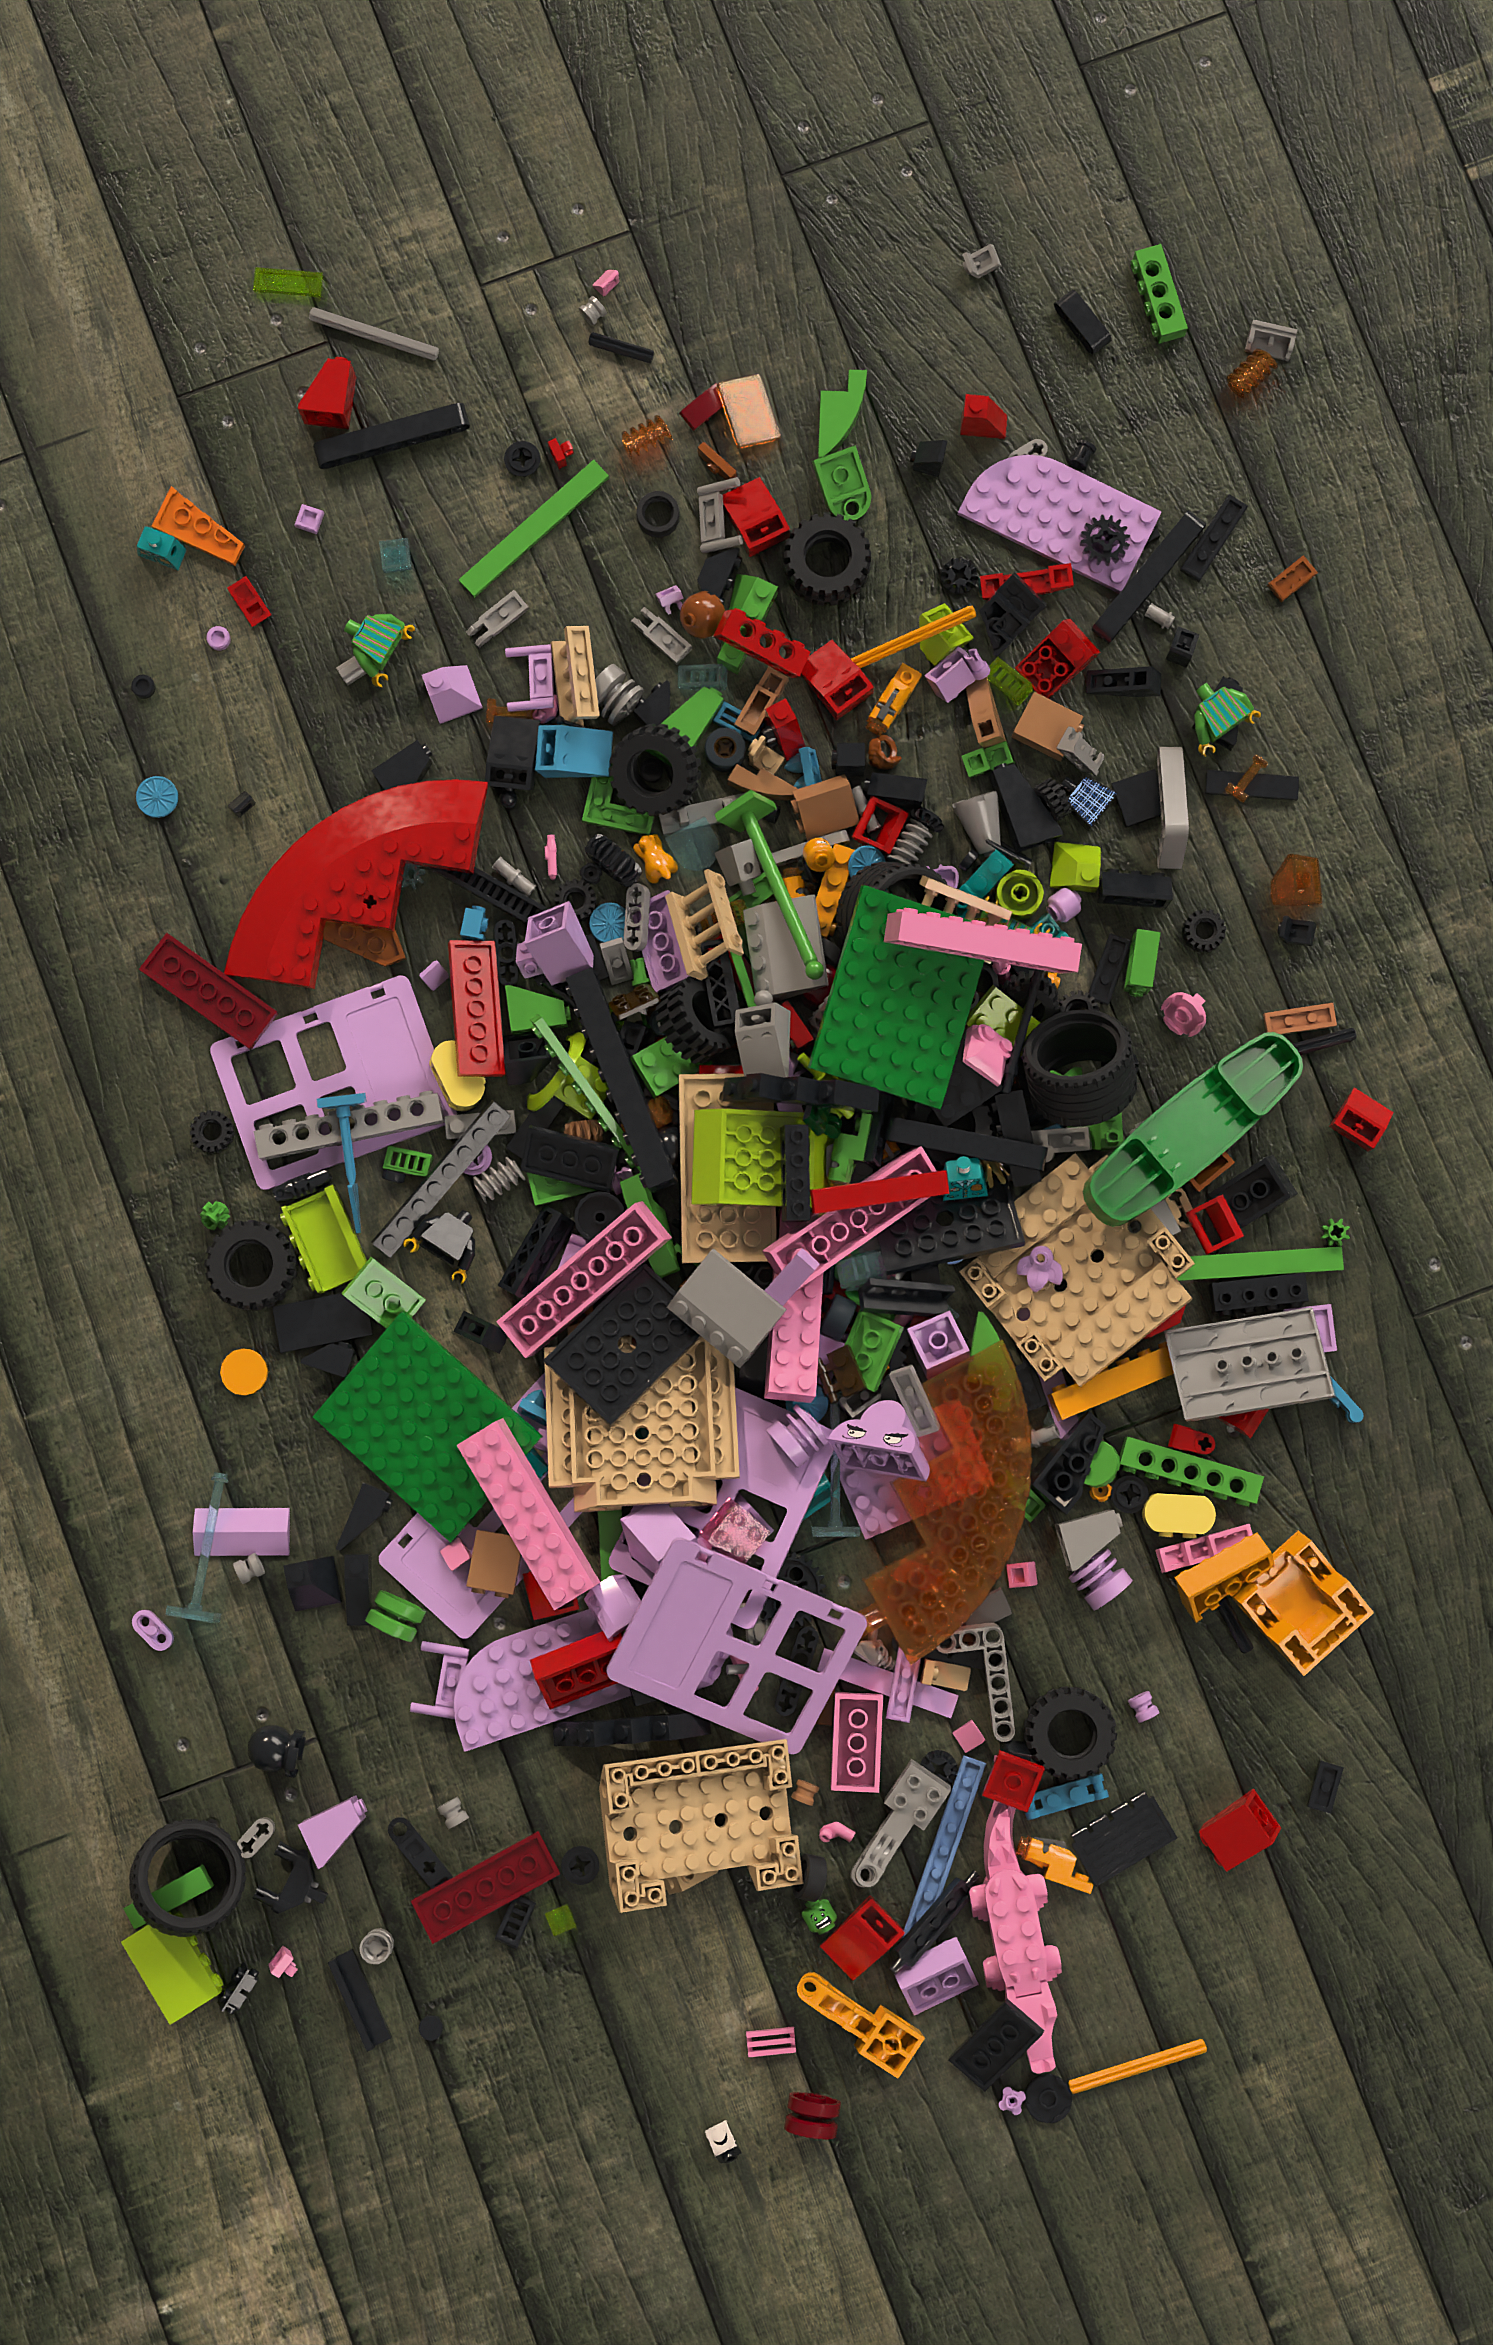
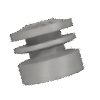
[595,664,644,726]

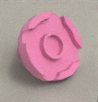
[1161,992,1206,1037]

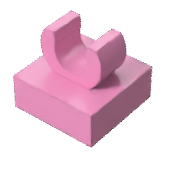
[268,1946,298,1978]

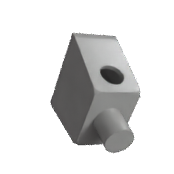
[715,839,761,896]

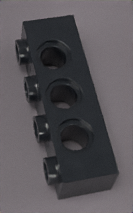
[780,1125,810,1222]

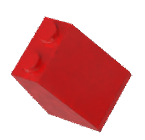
[298,357,356,429]
[1199,1789,1281,1872]

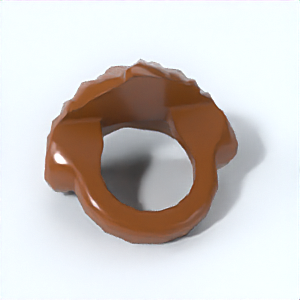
[868,735,902,770]

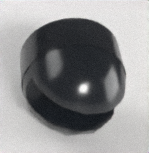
[763,805,781,824]

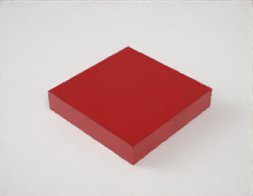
[982,1750,1044,1812]

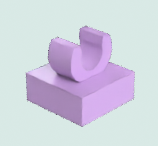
[655,585,683,614]

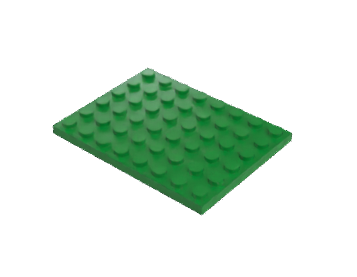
[808,885,986,1109]
[313,1311,543,1543]

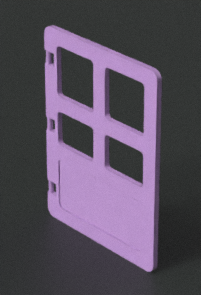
[210,976,457,1190]
[609,1388,834,1629]
[607,1537,867,1754]

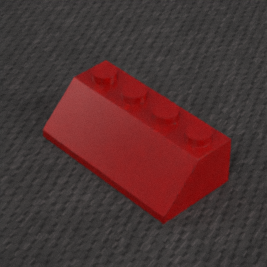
[530,1631,623,1710]

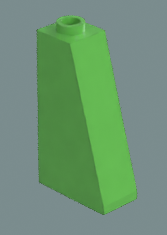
[645,686,724,767]

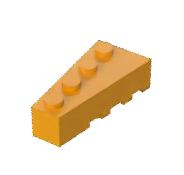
[1175,1533,1275,1623]

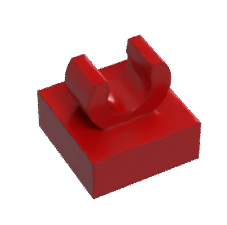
[548,438,574,469]

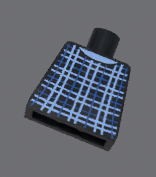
[1060,776,1118,832]

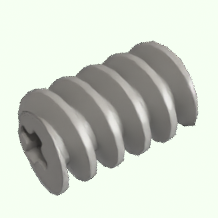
[886,818,933,864]
[473,1157,526,1204]

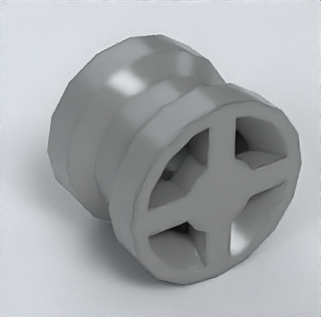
[578,296,607,326]

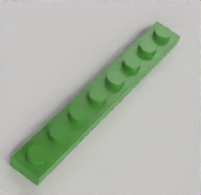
[530,1014,641,1172]

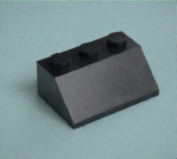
[1097,869,1173,909]

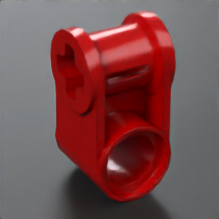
[1168,1424,1215,1455]

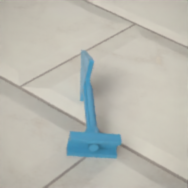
[317,1093,367,1233]

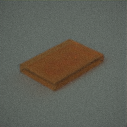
[716,374,781,449]

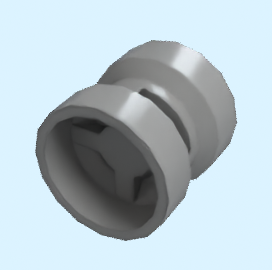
[233,1553,265,1584]
[437,1796,469,1829]

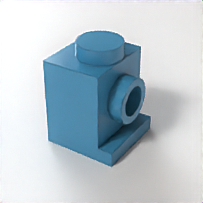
[460,906,489,941]

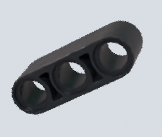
[1054,289,1112,355]

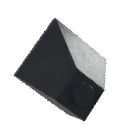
[503,1032,552,1085]
[283,1556,342,1611]

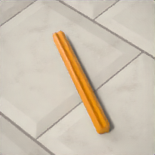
[851,606,976,668]
[1068,2039,1207,2094]

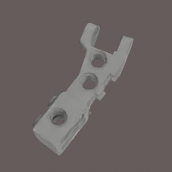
[850,1759,951,1887]

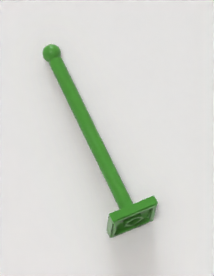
[714,790,824,980]

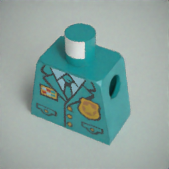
[137,526,187,570]
[943,1156,988,1201]

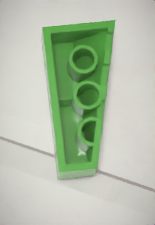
[717,574,778,675]

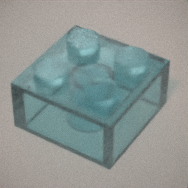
[379,538,412,573]

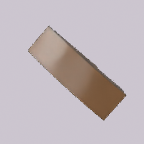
[734,666,789,736]
[727,764,798,800]

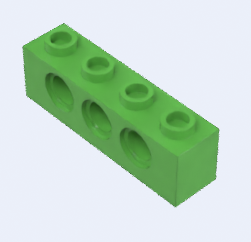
[1131,244,1188,344]

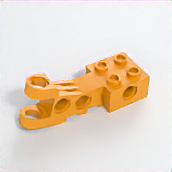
[797,1972,925,2078]

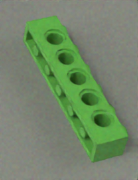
[1119,1437,1264,1507]

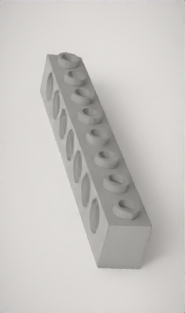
[254,1091,445,1161]

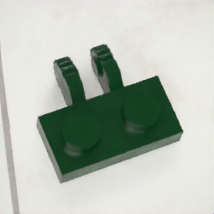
[802,1105,842,1139]

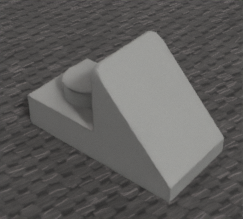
[600,937,633,985]

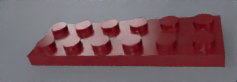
[139,932,278,1050]
[410,1831,560,1944]

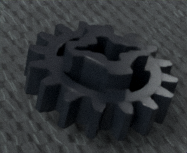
[1079,515,1130,566]

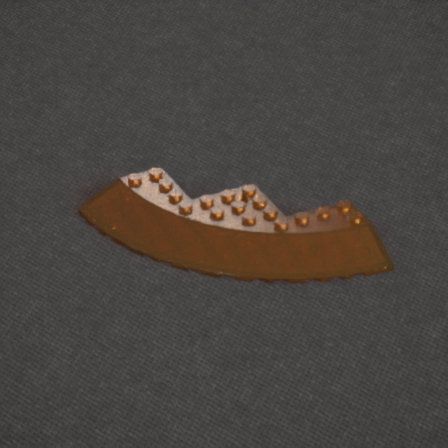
[862,1339,1032,1665]

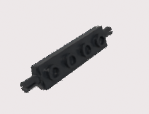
[889,1870,980,1975]

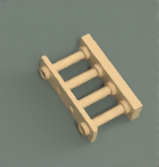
[551,626,600,726]
[665,869,744,981]
[919,875,1012,964]

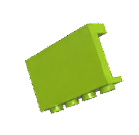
[280,1185,367,1294]
[121,1908,223,2025]

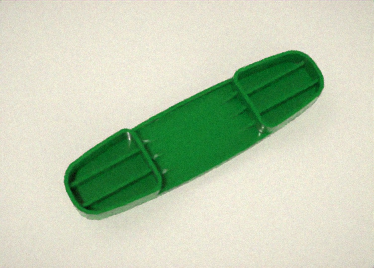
[1083,1032,1303,1227]

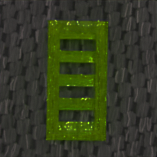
[987,657,1033,706]

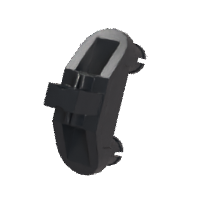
[252,1841,328,1914]

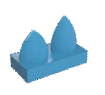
[784,747,822,789]
[517,1389,547,1427]

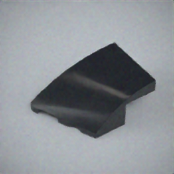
[979,572,1047,657]

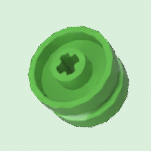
[365,1590,427,1642]

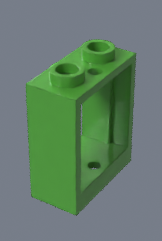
[1124,929,1161,997]

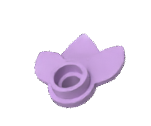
[1017,1246,1063,1292]

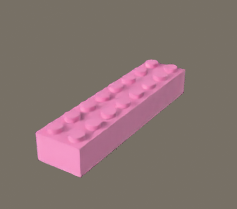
[884,908,1082,974]
[762,1146,936,1289]
[496,1201,672,1358]
[764,1210,823,1403]
[457,1418,600,1610]

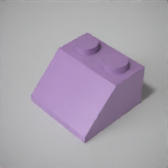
[907,1311,970,1379]

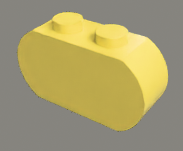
[429,1040,486,1111]
[1142,1493,1216,1538]

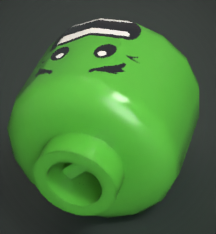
[802,1899,837,1935]

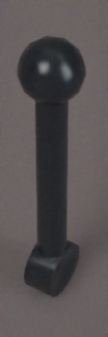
[556,716,600,730]

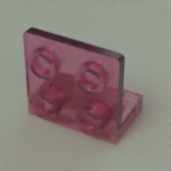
[699,1498,770,1564]

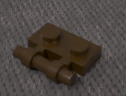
[817,1345,867,1404]

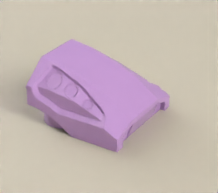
[584,1574,641,1642]

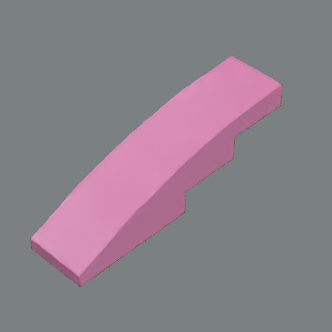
[1155,1524,1253,1573]

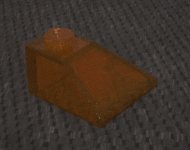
[1270,854,1322,906]

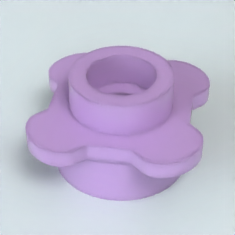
[998,2087,1026,2115]

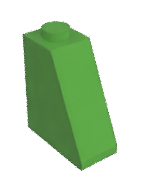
[505,985,571,1034]

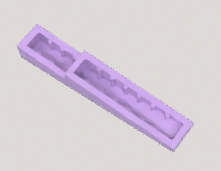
[765,1248,820,1306]

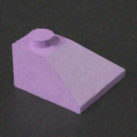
[422,665,483,724]

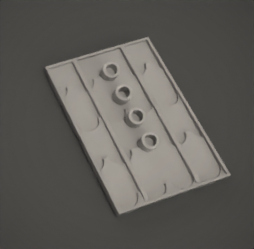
[1164,1307,1336,1421]

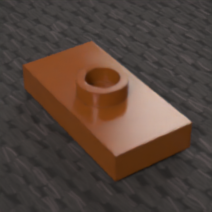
[698,442,736,480]
[1267,555,1318,603]

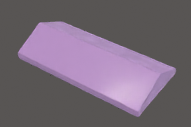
[633,890,689,993]
[193,1508,290,1556]

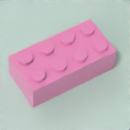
[830,1692,883,1793]

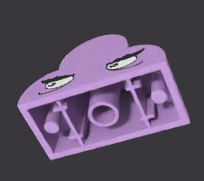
[828,1400,930,1482]

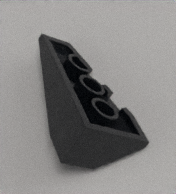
[1024,1411,1106,1515]

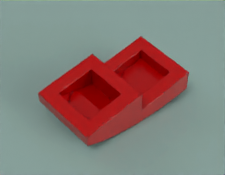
[227,576,271,627]

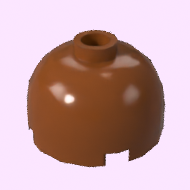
[680,591,725,639]

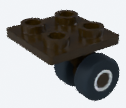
[608,984,666,1036]

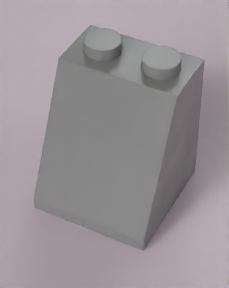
[1055,1510,1123,1571]

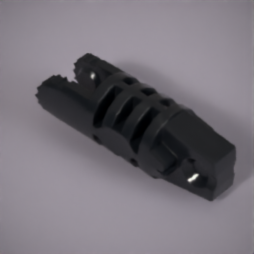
[272,1169,333,1203]

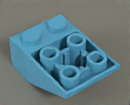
[535,725,613,778]

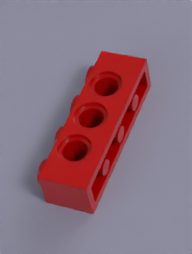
[714,608,810,678]

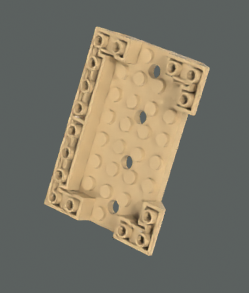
[599,1739,803,1913]

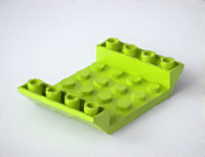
[691,1109,834,1210]

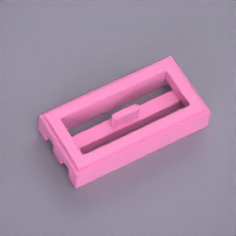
[746,2027,796,2057]

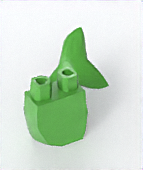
[1050,1067,1124,1151]

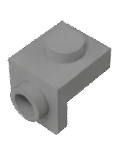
[963,244,1001,278]

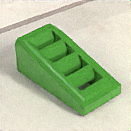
[383,1146,434,1178]

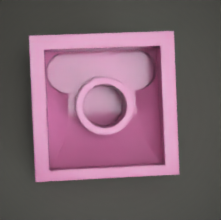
[963,1024,1013,1087]

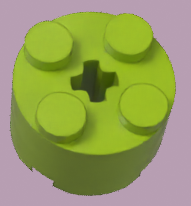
[995,870,1044,921]

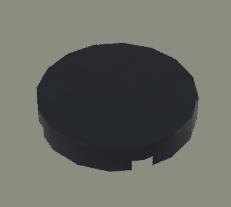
[1025,2073,1072,2123]

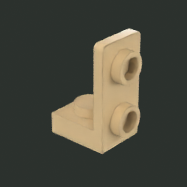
[748,735,785,775]
[920,1658,971,1691]

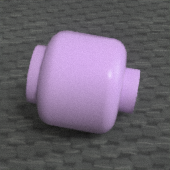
[1046,888,1082,922]

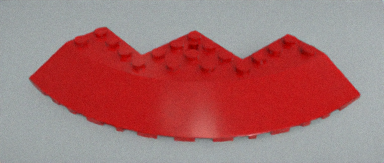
[224,779,488,989]

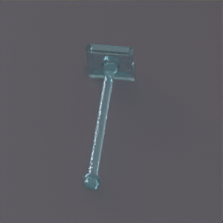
[811,1391,860,1537]
[165,1472,229,1623]

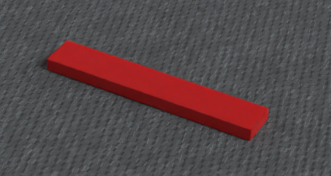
[810,1170,949,1214]

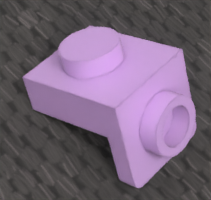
[516,941,543,978]

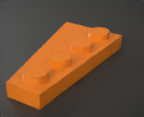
[151,486,245,566]

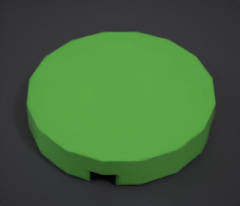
[1084,1441,1120,1488]

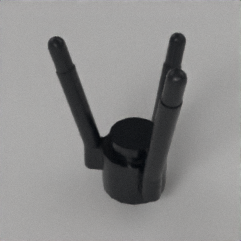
[977,839,1032,874]

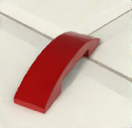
[980,563,1074,600]

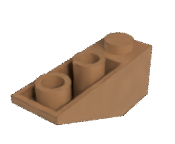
[966,677,1006,748]

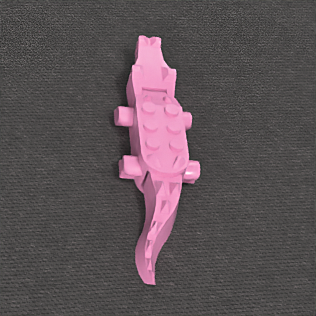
[969,1755,1062,2074]

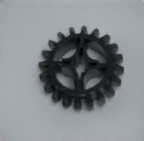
[584,834,642,887]

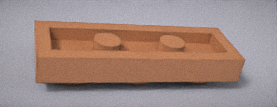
[1263,1003,1337,1035]

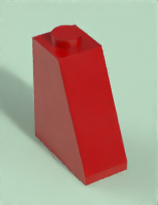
[960,394,1007,439]
[765,698,806,762]

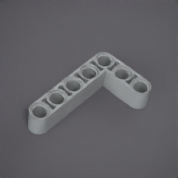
[1157,747,1189,869]
[934,1623,1015,1742]

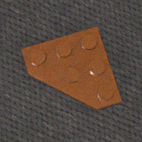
[323,899,407,967]

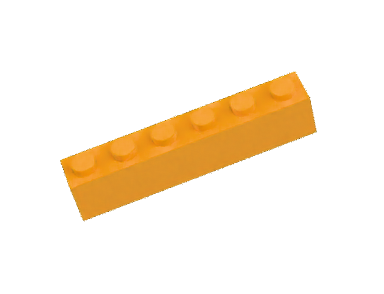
[1047,1341,1174,1421]

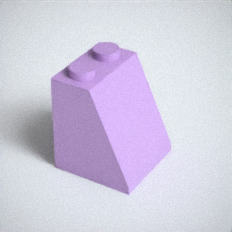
[525,901,594,985]
[620,1504,701,1574]
[298,1795,367,1869]

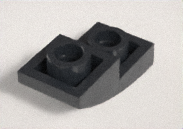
[888,1327,911,1374]

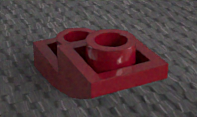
[679,383,731,431]

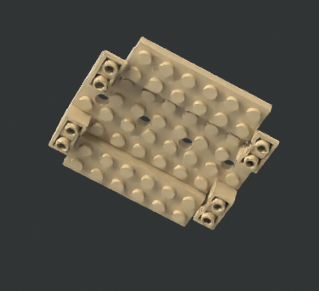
[959,1153,1195,1387]
[544,1323,740,1512]

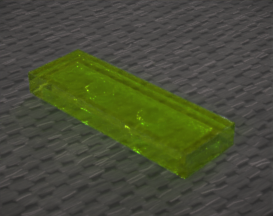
[253,267,324,297]

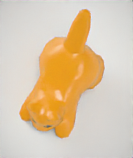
[633,834,678,883]

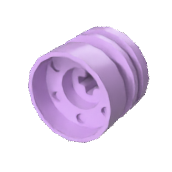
[766,1404,829,1468]
[1069,1548,1133,1611]

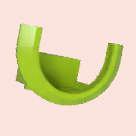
[527,1032,609,1120]

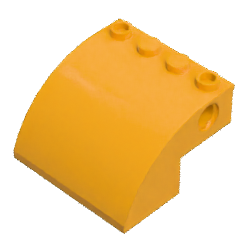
[1230,1530,1374,1676]

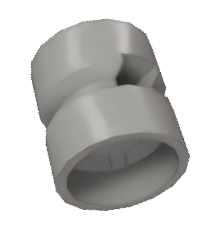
[360,1928,394,1964]

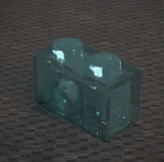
[835,1249,887,1291]

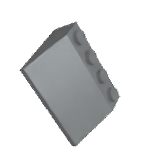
[743,895,828,1003]
[667,1249,787,1368]

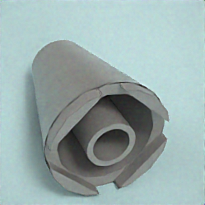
[952,791,1001,857]

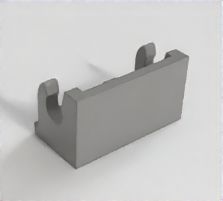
[1245,320,1298,361]
[1057,726,1104,775]

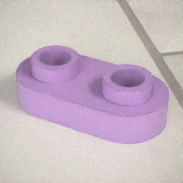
[132,1610,174,1651]

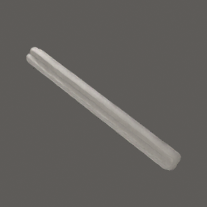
[309,307,439,361]

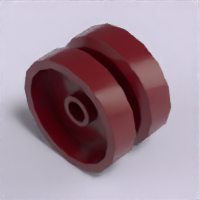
[784,2092,841,2139]

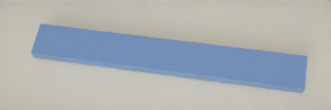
[901,1755,986,1938]

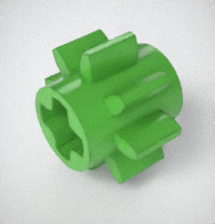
[200,1201,230,1230]
[1320,1218,1350,1247]

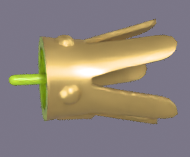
[980,1160,1009,1188]

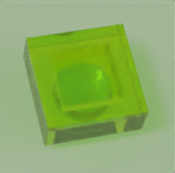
[545,1903,576,1936]

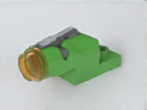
[826,1113,873,1187]

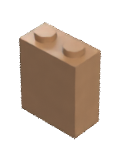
[1012,692,1084,762]
[790,774,859,841]
[466,1530,522,1598]

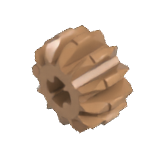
[564,1119,603,1142]

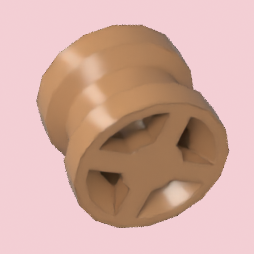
[791,1779,819,1806]

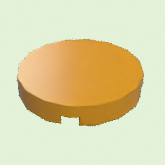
[220,1348,268,1396]

